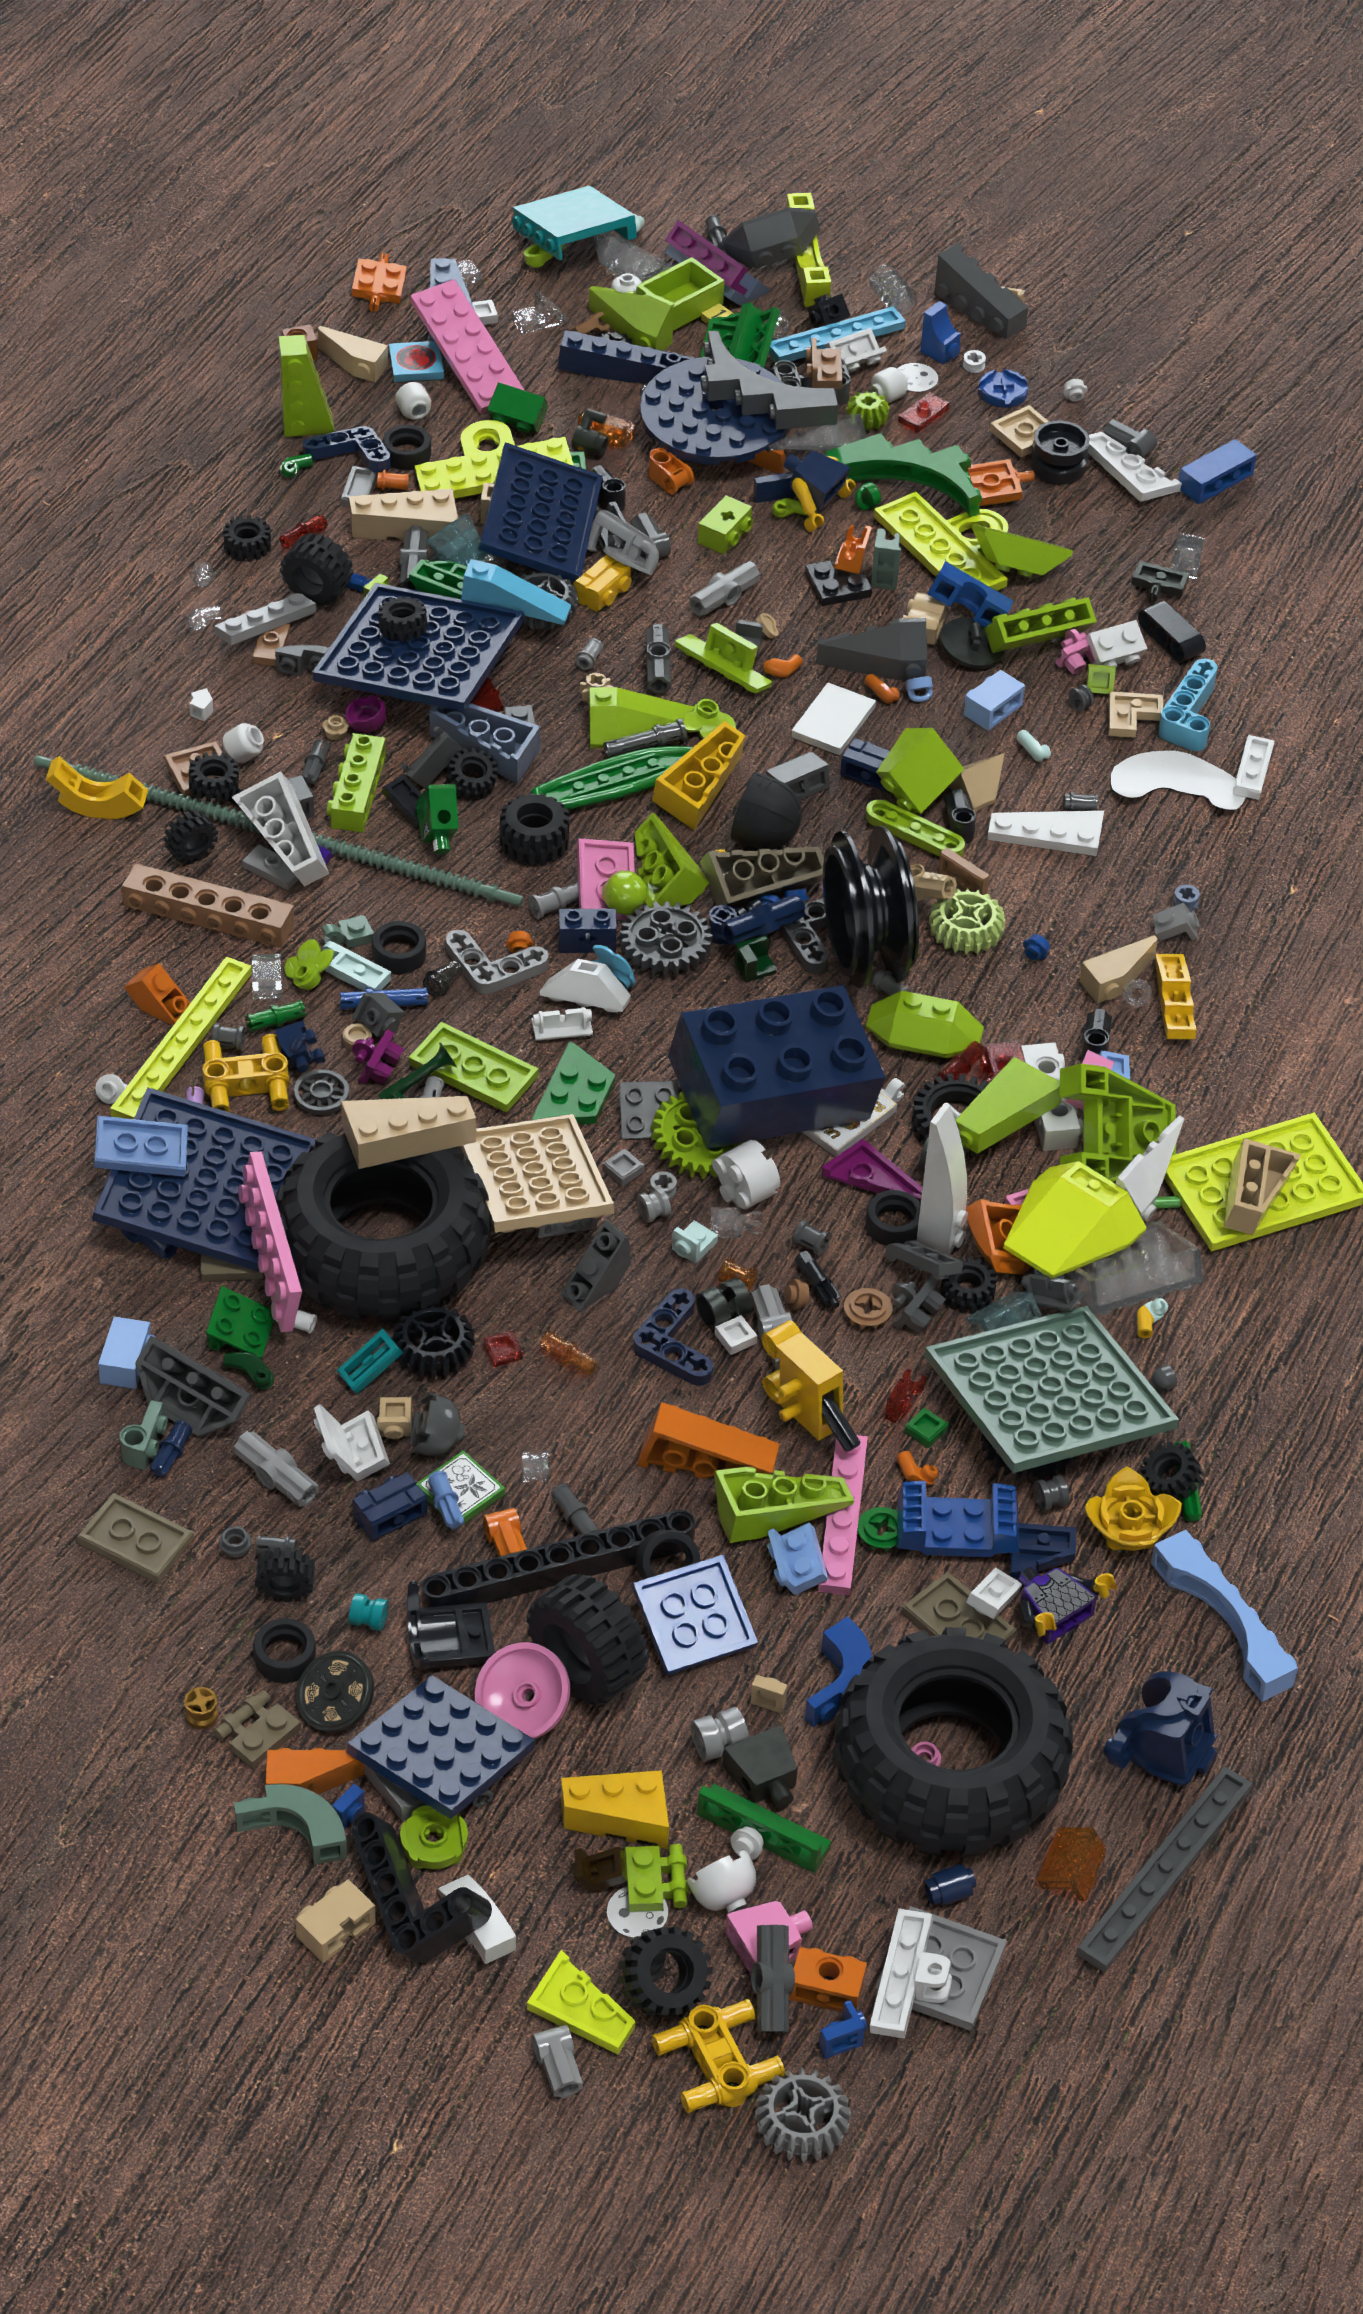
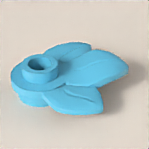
[593,945,636,990]

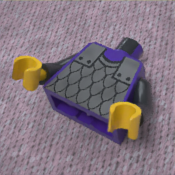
[1019,1567,1117,1645]

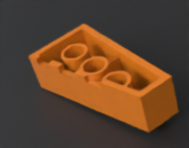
[637,1402,780,1479]

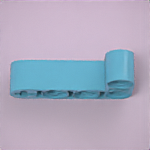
[1158,658,1218,751]

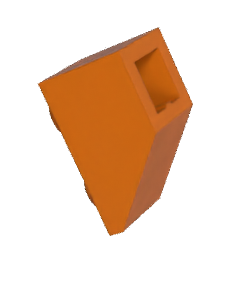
[124,963,190,1026]

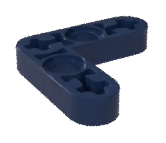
[302,426,391,473]
[634,1288,713,1386]

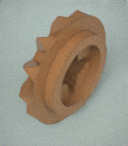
[844,1288,893,1330]

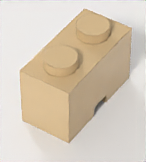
[295,1879,376,1963]

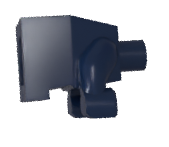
[275,1020,326,1073]

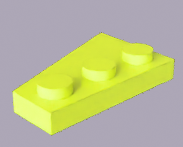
[527,1950,635,2055]

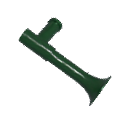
[378,1042,457,1099]

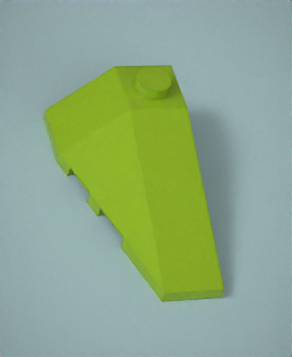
[589,286,674,351]
[589,687,694,748]
[635,812,709,908]
[714,1467,854,1543]

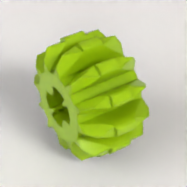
[846,390,889,431]

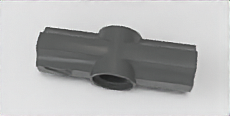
[400,526,428,591]
[646,624,671,694]
[751,1925,795,2032]

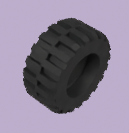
[526,1574,648,1705]

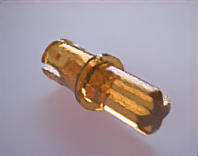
[540,1331,598,1375]

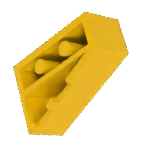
[561,1770,669,1849]

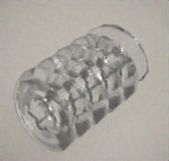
[869,264,918,316]

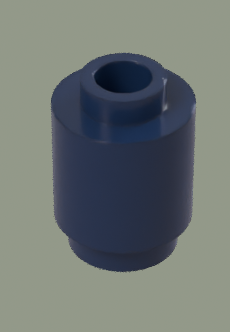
[923,1863,977,1907]

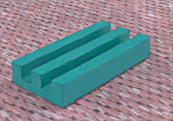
[336,1329,403,1394]

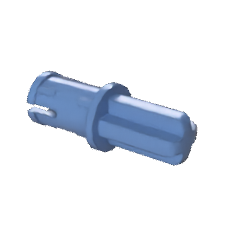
[427,1471,464,1530]

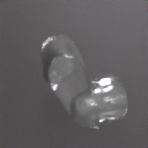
[188,605,222,630]

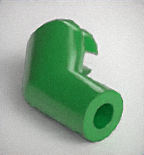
[280,453,313,478]

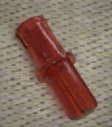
[279,514,328,549]
[937,1041,985,1082]

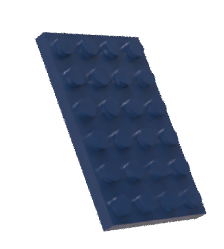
[478,442,603,582]

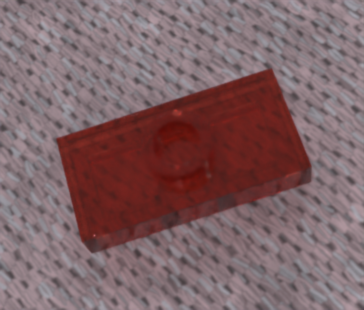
[898,392,949,433]

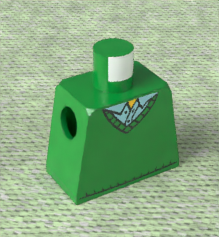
[415,784,458,854]

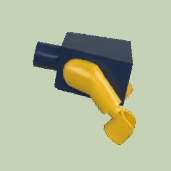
[783,451,856,532]

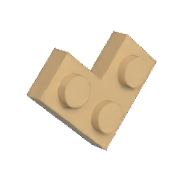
[1109,691,1163,738]

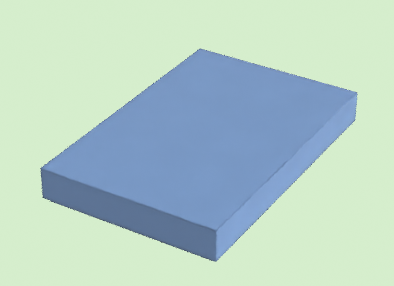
[94,1116,188,1177]

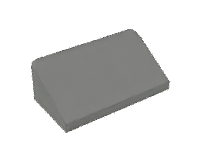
[365,1765,427,1821]

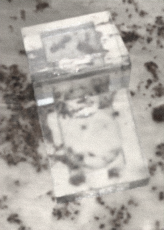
[512,291,567,334]
[1172,534,1205,579]

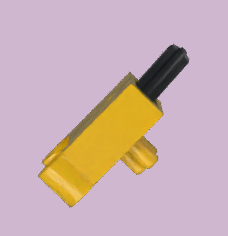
[761,1320,860,1452]

